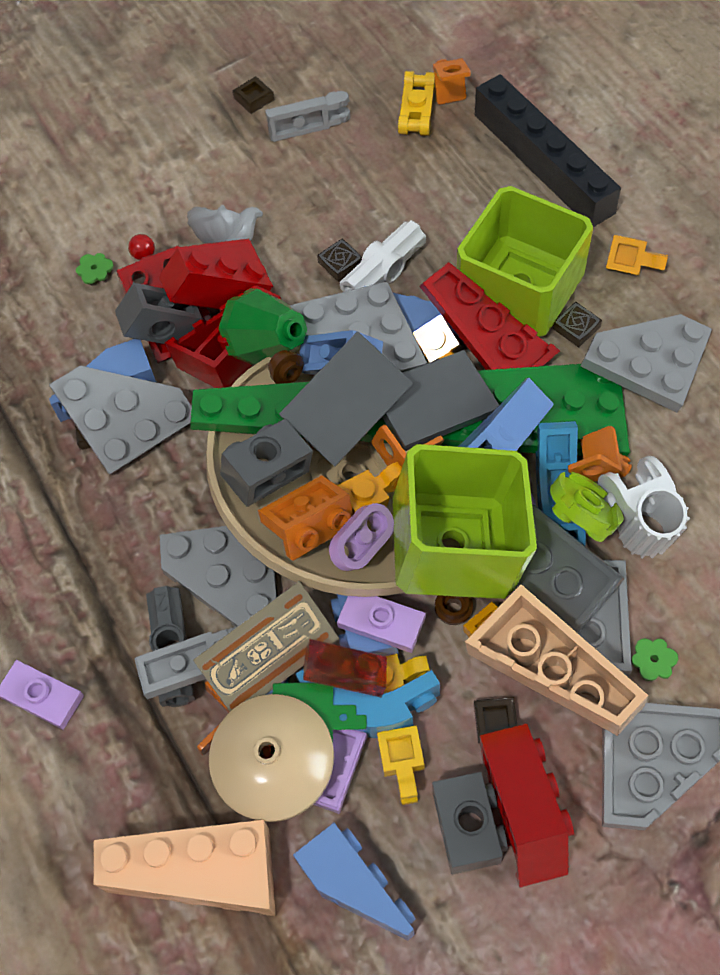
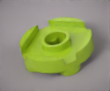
[550,472,624,542]

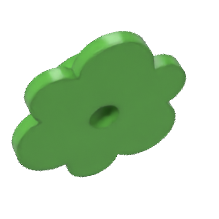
[76,253,114,284]
[631,639,678,681]

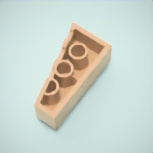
[465,585,649,736]
[93,820,276,916]

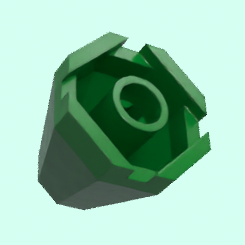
[219,288,307,365]

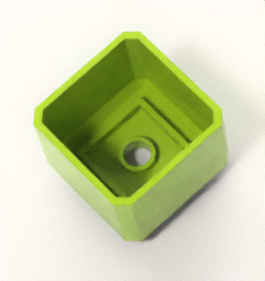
[457,186,593,337]
[392,444,537,599]

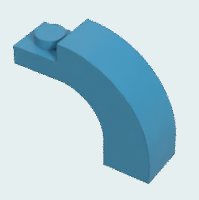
[536,421,586,546]
[296,655,440,738]

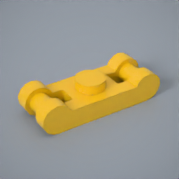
[398,71,435,136]

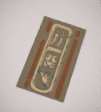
[193,581,339,711]

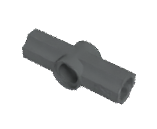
[146,586,195,707]

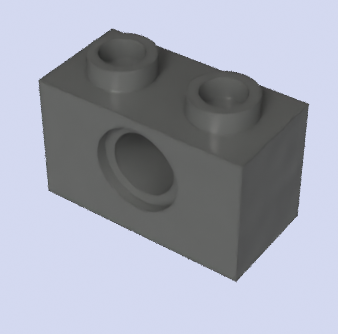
[115,282,202,344]
[220,418,313,507]
[432,772,508,875]

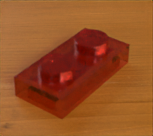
[303,639,387,698]

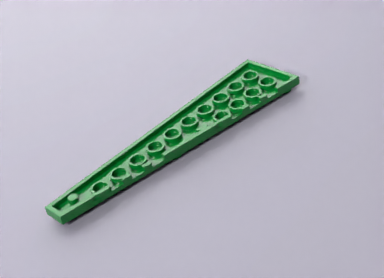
[190,364,630,456]

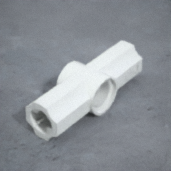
[340,220,426,292]

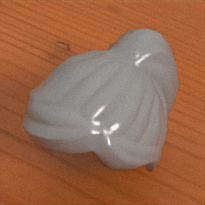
[187,205,263,244]

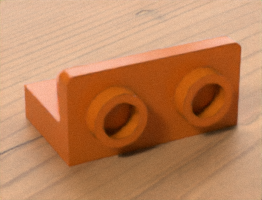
[258,475,353,560]

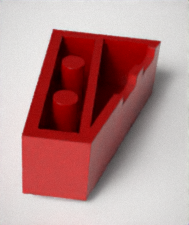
[159,238,273,309]
[164,285,281,388]
[479,724,574,888]

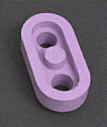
[329,503,394,571]

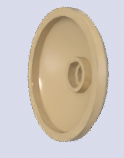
[209,694,334,822]

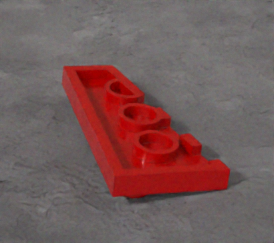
[419,262,560,370]

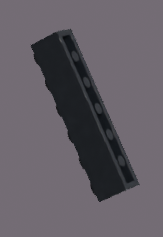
[474,74,621,227]

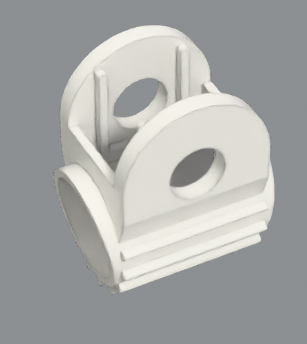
[598,456,690,558]

